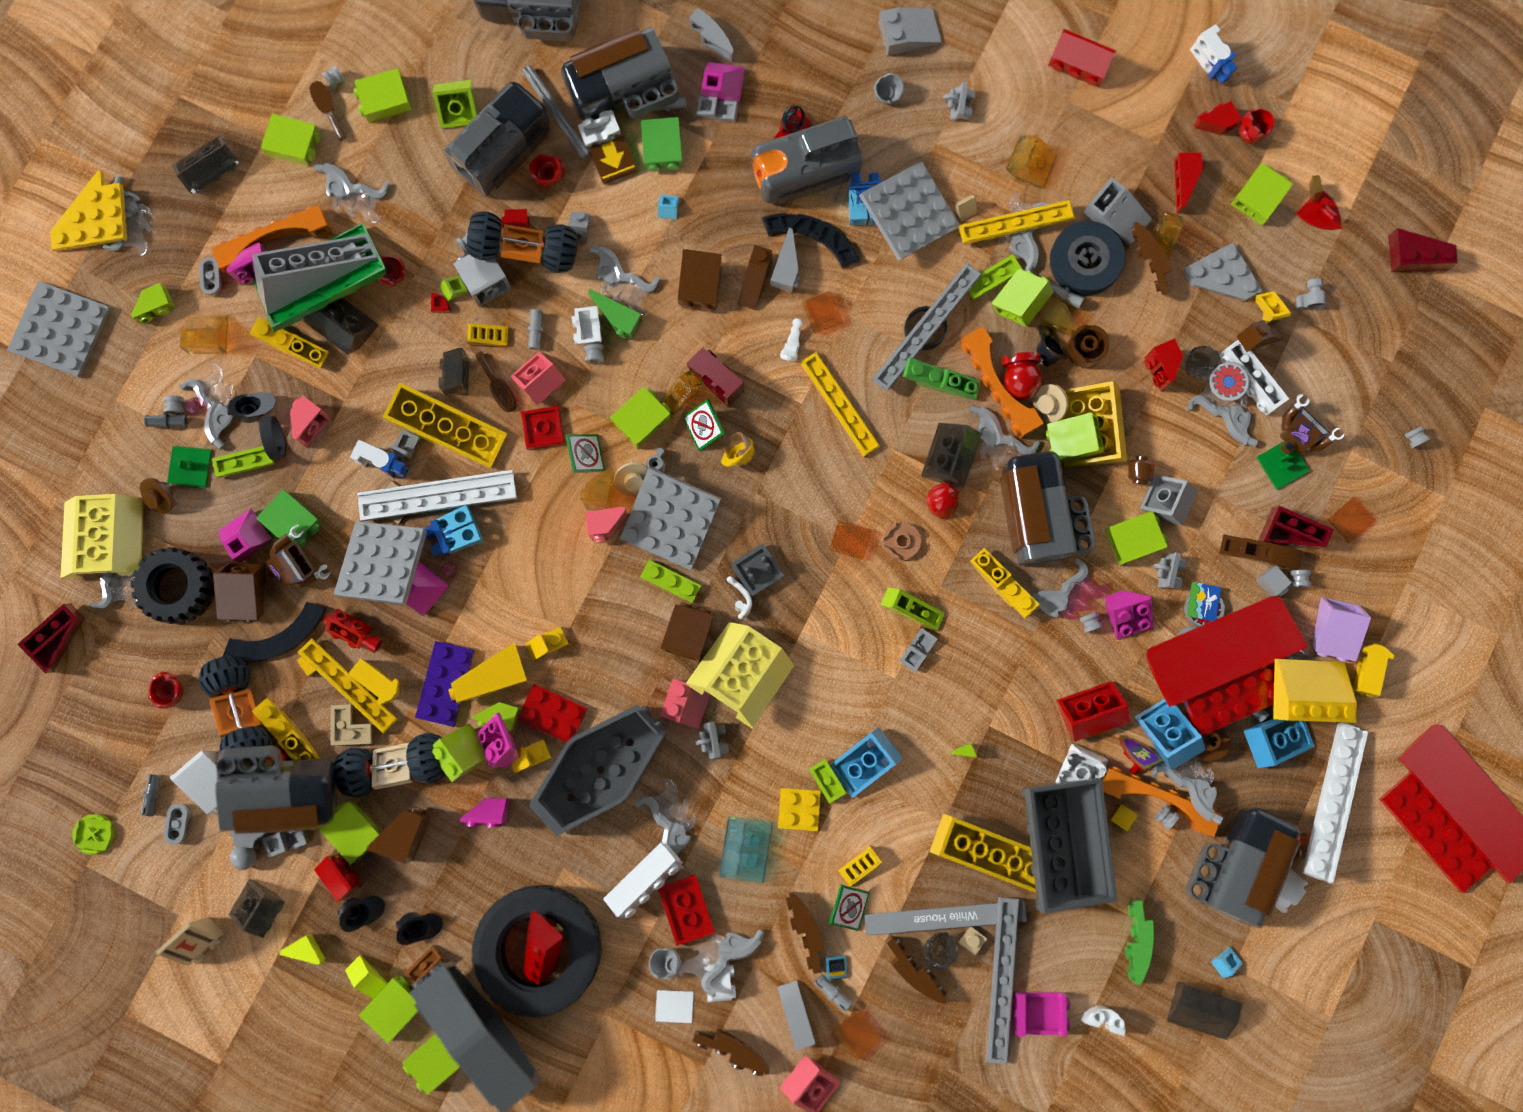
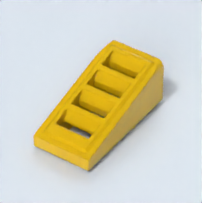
[467,323,508,346]
[838,846,882,886]

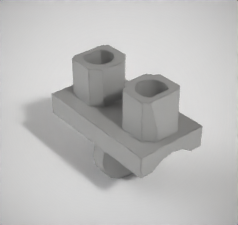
[943,82,975,121]
[1153,552,1187,588]
[695,721,729,759]

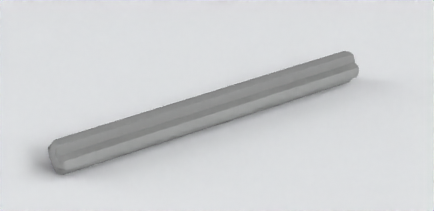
[523,65,590,159]

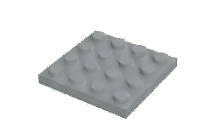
[859,161,960,261]
[7,281,111,378]
[620,467,722,570]
[333,521,427,605]

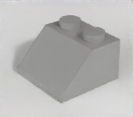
[1140,474,1198,526]

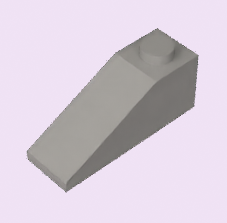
[770,228,801,293]

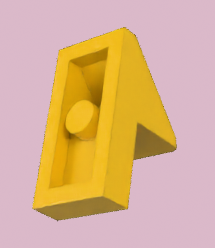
[1255,291,1291,322]
[525,627,569,662]
[511,740,552,774]

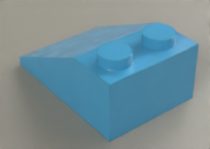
[1135,699,1206,770]
[1244,719,1315,768]
[830,727,903,798]

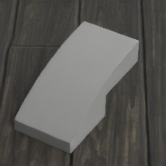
[696,96,739,122]
[899,627,938,672]
[262,830,310,858]

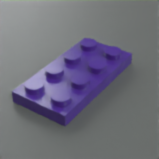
[415,641,475,727]

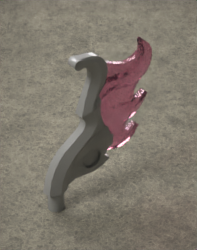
[1032,558,1108,620]

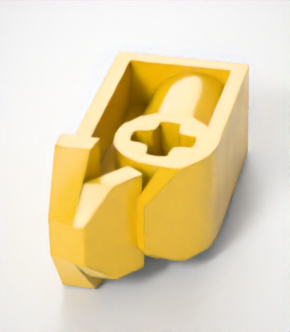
[1352,643,1394,698]
[348,658,399,705]

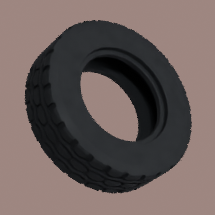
[472,885,602,1017]

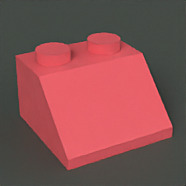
[510,352,566,405]
[290,395,331,448]
[585,507,628,543]
[660,678,711,730]
[780,1055,841,1112]

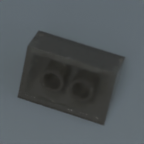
[172,135,239,194]
[304,297,378,355]
[921,423,982,488]
[1167,981,1243,1040]

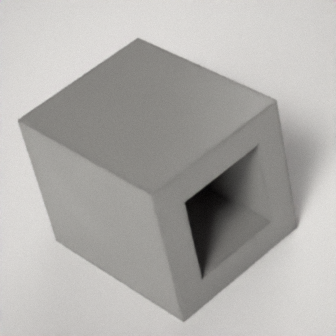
[1256,565,1292,597]

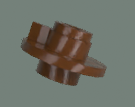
[140,478,178,513]
[1196,727,1231,762]

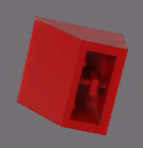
[1144,338,1183,392]
[314,853,362,902]

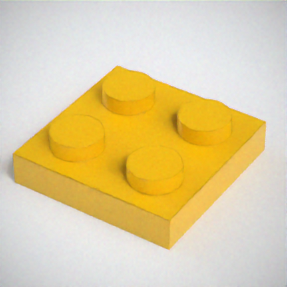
[778,788,821,831]

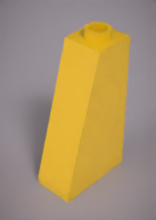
[448,643,527,704]

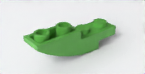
[903,358,981,400]
[1125,899,1154,985]

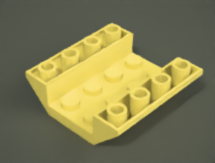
[61,494,144,579]
[686,622,794,728]

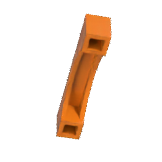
[211,205,332,274]
[961,326,1044,439]
[1102,766,1222,837]

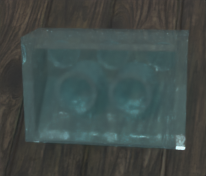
[719,816,773,883]

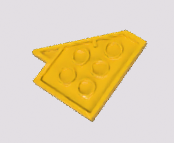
[50,171,127,252]

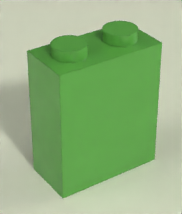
[641,117,683,172]
[256,489,323,549]

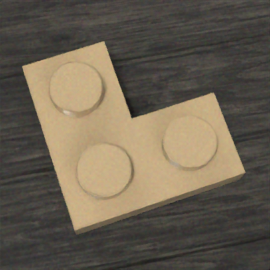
[331,705,372,746]

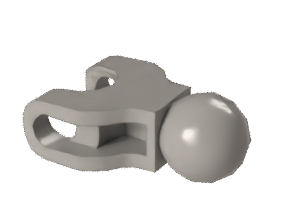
[229,831,270,870]

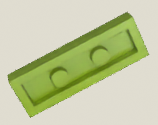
[968,254,1023,301]
[212,446,275,478]
[640,560,701,604]

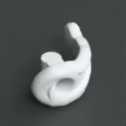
[780,318,803,362]
[726,576,752,620]

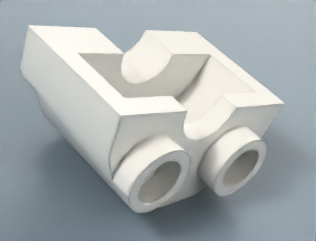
[578,110,620,147]
[572,306,602,345]
[1275,869,1308,913]
[705,960,736,1003]
[1080,1005,1125,1037]

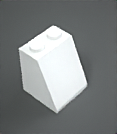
[170,751,219,814]

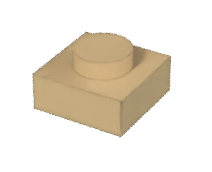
[958,926,987,955]

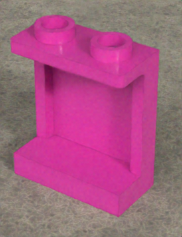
[1014,991,1070,1037]

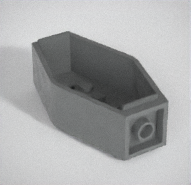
[529,705,667,836]
[410,960,542,1112]

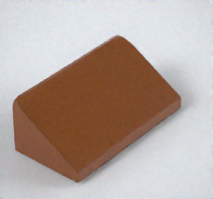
[404,945,449,988]

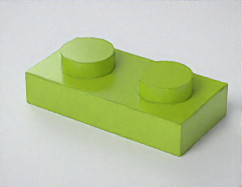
[809,759,846,804]

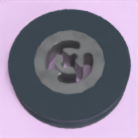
[1049,221,1125,296]

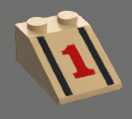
[155,917,225,966]

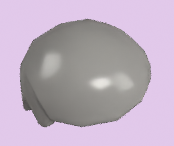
[874,73,904,104]
[649,948,682,980]

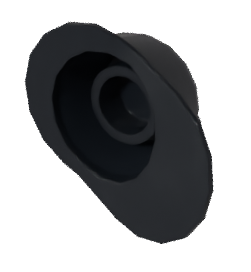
[1036,325,1067,367]
[228,392,276,423]
[338,896,385,932]
[396,912,443,945]

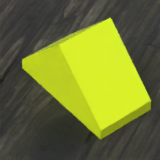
[279,933,325,965]
[345,955,388,999]

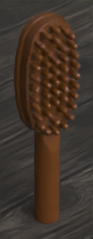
[309,81,346,141]
[475,352,517,412]

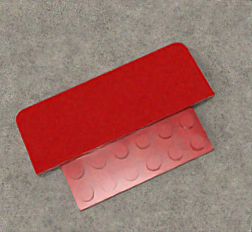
[1146,596,1308,736]
[1379,724,1523,893]

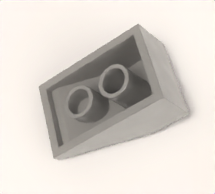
[878,7,942,56]

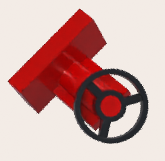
[774,105,812,139]

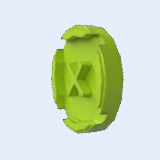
[73,814,115,855]

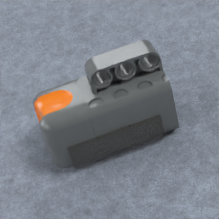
[751,115,862,205]

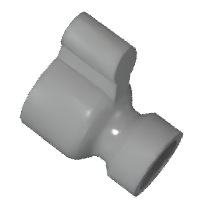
[1296,278,1327,310]
[646,448,666,473]

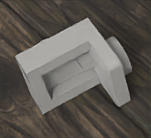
[568,211,590,242]
[389,429,421,459]

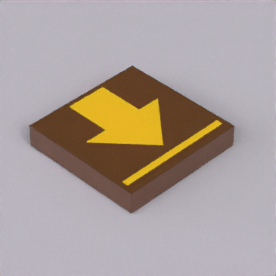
[589,135,638,184]

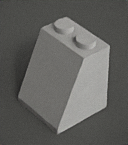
[453,255,512,307]

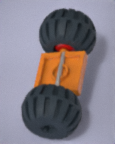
[466,211,577,273]
[199,656,272,763]

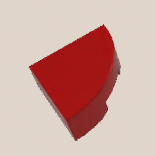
[431,292,451,313]

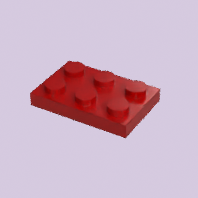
[516,684,588,743]
[658,874,715,946]

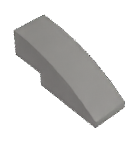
[689,7,734,62]
[777,980,815,1050]

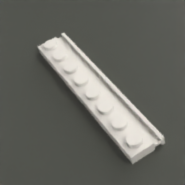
[357,470,517,522]
[1302,722,1368,883]

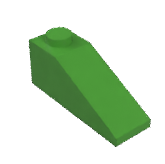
[588,289,642,339]

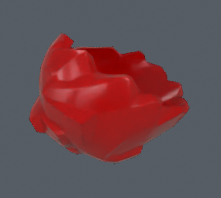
[374,256,406,287]
[926,483,960,519]

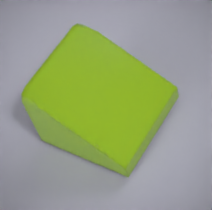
[440,275,468,302]
[951,743,977,758]

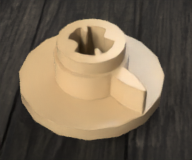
[1033,384,1069,423]
[613,458,648,496]

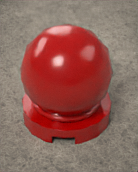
[1002,352,1043,399]

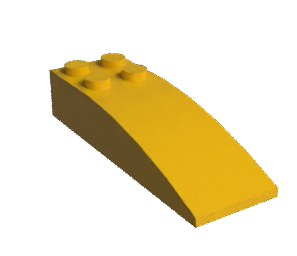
[382,382,507,469]
[930,814,1036,893]

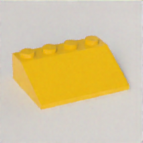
[1061,381,1127,467]
[1273,659,1357,723]

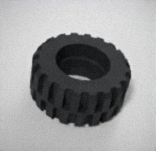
[131,547,215,624]

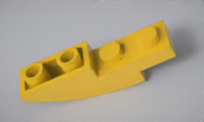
[249,317,329,369]
[970,548,1040,619]
[252,697,320,760]

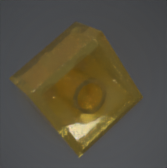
[1006,135,1057,189]
[180,315,228,354]
[580,467,615,511]

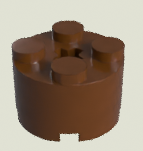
[1066,325,1109,369]

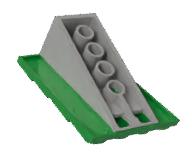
[252,223,386,332]

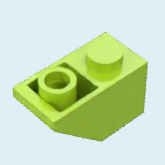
[131,283,176,324]
[473,702,521,732]

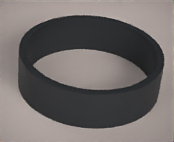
[904,306,947,350]
[259,415,286,460]

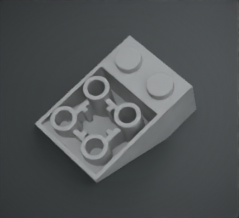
[1084,177,1152,248]

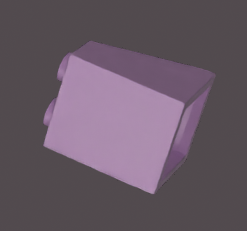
[1312,597,1371,662]

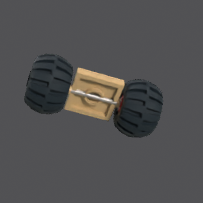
[334,733,446,797]

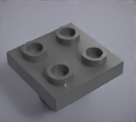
[730,543,784,598]

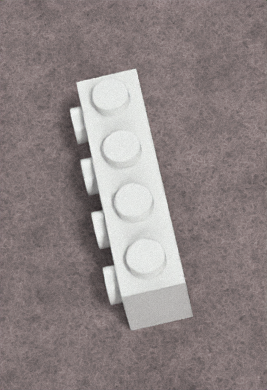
[1219,340,1289,415]
[603,843,683,919]

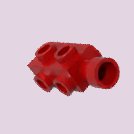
[323,608,382,653]

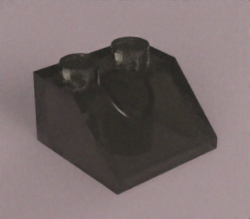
[439,348,470,395]
[228,879,284,938]

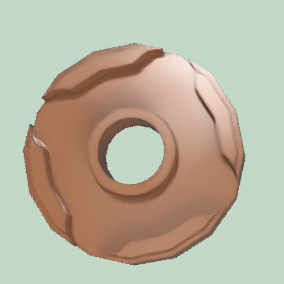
[883,522,922,561]

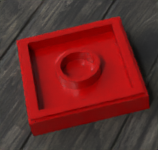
[520,405,565,450]

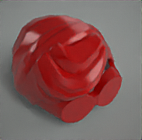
[1239,108,1275,144]
[529,154,565,187]
[148,672,184,709]

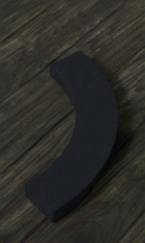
[762,213,859,269]
[223,602,326,661]

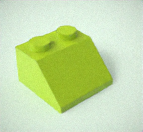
[433,79,477,129]

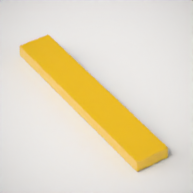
[959,200,1075,245]
[800,352,880,457]
[298,639,398,734]

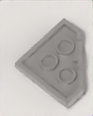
[1182,243,1262,302]

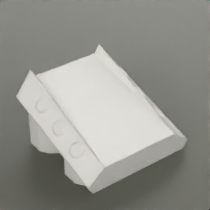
[1056,744,1108,783]

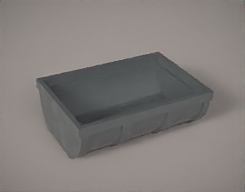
[1022,778,1117,914]

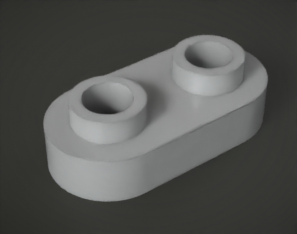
[199,257,222,296]
[164,804,190,845]

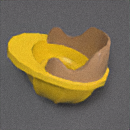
[721,432,755,467]

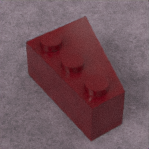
[1388,228,1458,272]
[687,348,744,407]
[1258,505,1334,549]
[17,603,85,674]

